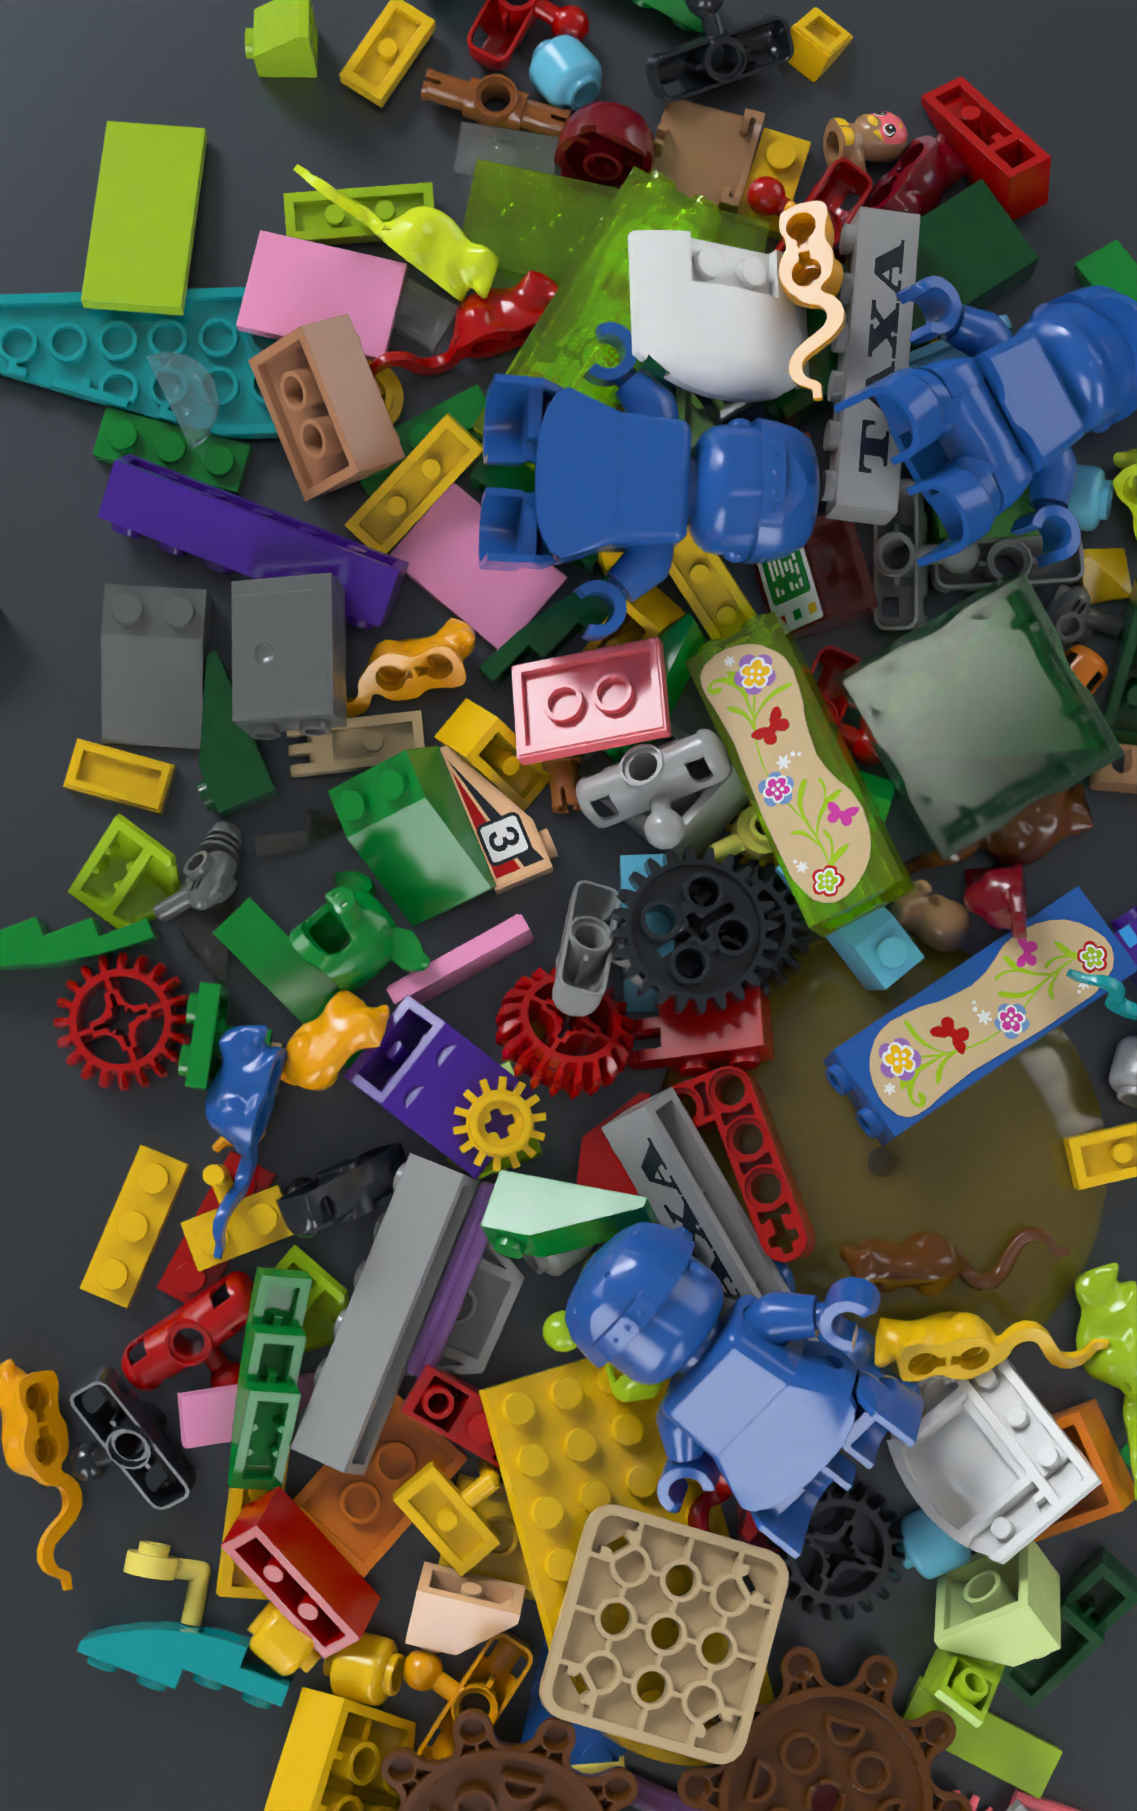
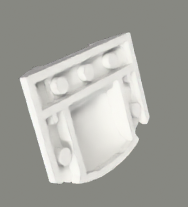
[628,230,809,402]
[887,1358,1102,1565]

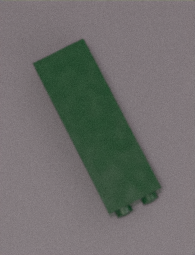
[761,179,1039,428]

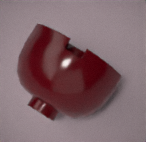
[553,101,655,201]

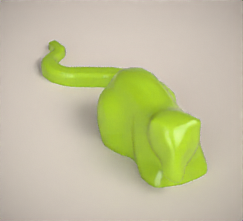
[1075,1263,1137,1501]

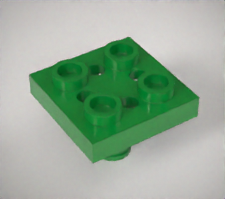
[178,982,273,1091]

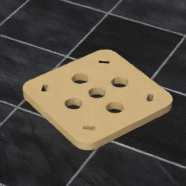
[539,1504,789,1764]

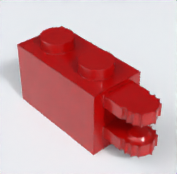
[628,986,775,1077]

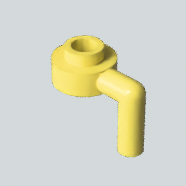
[698,805,777,864]
[123,1541,212,1626]

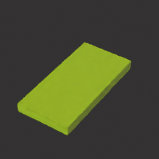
[81,121,208,316]

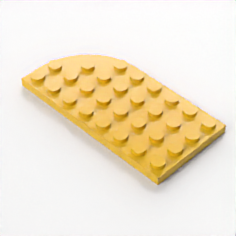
[479,1358,775,1766]

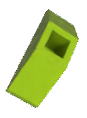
[920,1647,1006,1728]

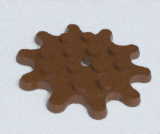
[677,1646,972,1811]
[381,1708,638,1811]

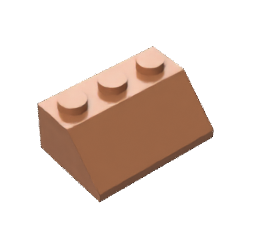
[248,313,406,502]

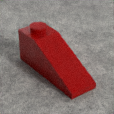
[921,76,1051,221]

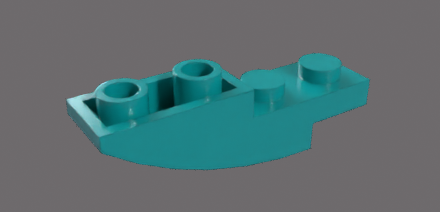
[77,1621,294,1709]

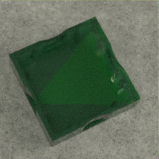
[833,572,1125,860]

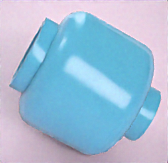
[529,35,602,111]
[1068,464,1113,531]
[895,1509,971,1579]

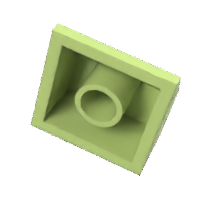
[934,1540,1061,1667]

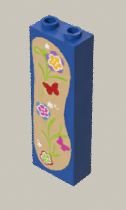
[823,886,1137,1146]

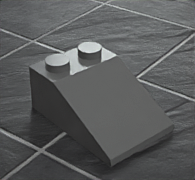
[101,584,214,750]

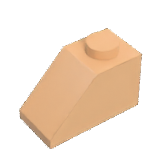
[405,1561,526,1656]

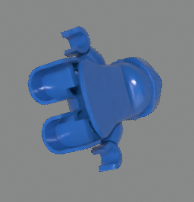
[833,276,1137,568]
[478,322,820,641]
[565,1222,924,1559]

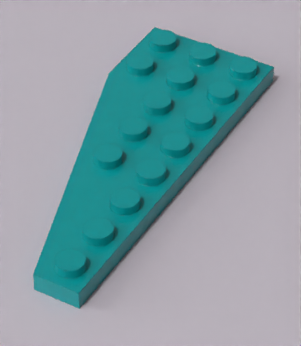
[0,287,279,440]

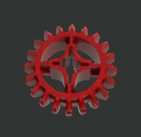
[54,952,192,1091]
[495,967,635,1100]

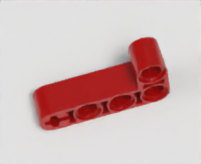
[672,1066,816,1263]

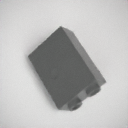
[231,573,347,740]

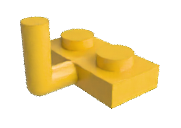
[180,1164,294,1272]
[392,1458,501,1577]

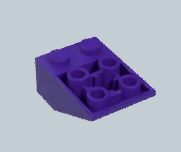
[343,994,540,1179]

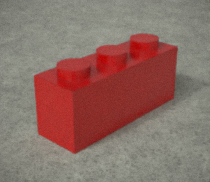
[221,1486,381,1659]

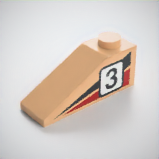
[440,745,558,895]

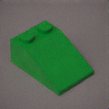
[328,746,497,926]

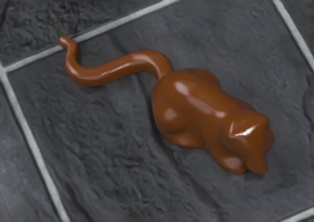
[878,779,1094,891]
[838,1226,1071,1296]

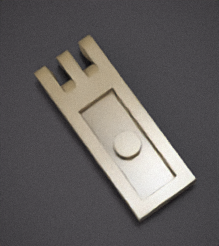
[286,710,425,777]

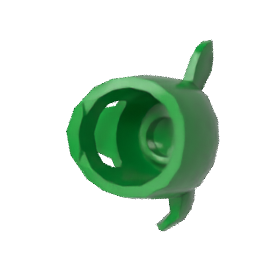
[289,871,430,993]

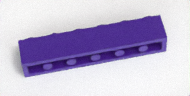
[97,454,409,629]

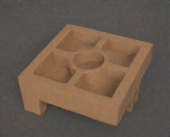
[641,100,765,221]

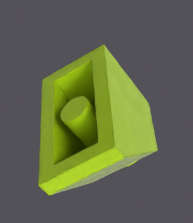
[245,0,318,78]

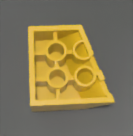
[264,1687,416,1811]

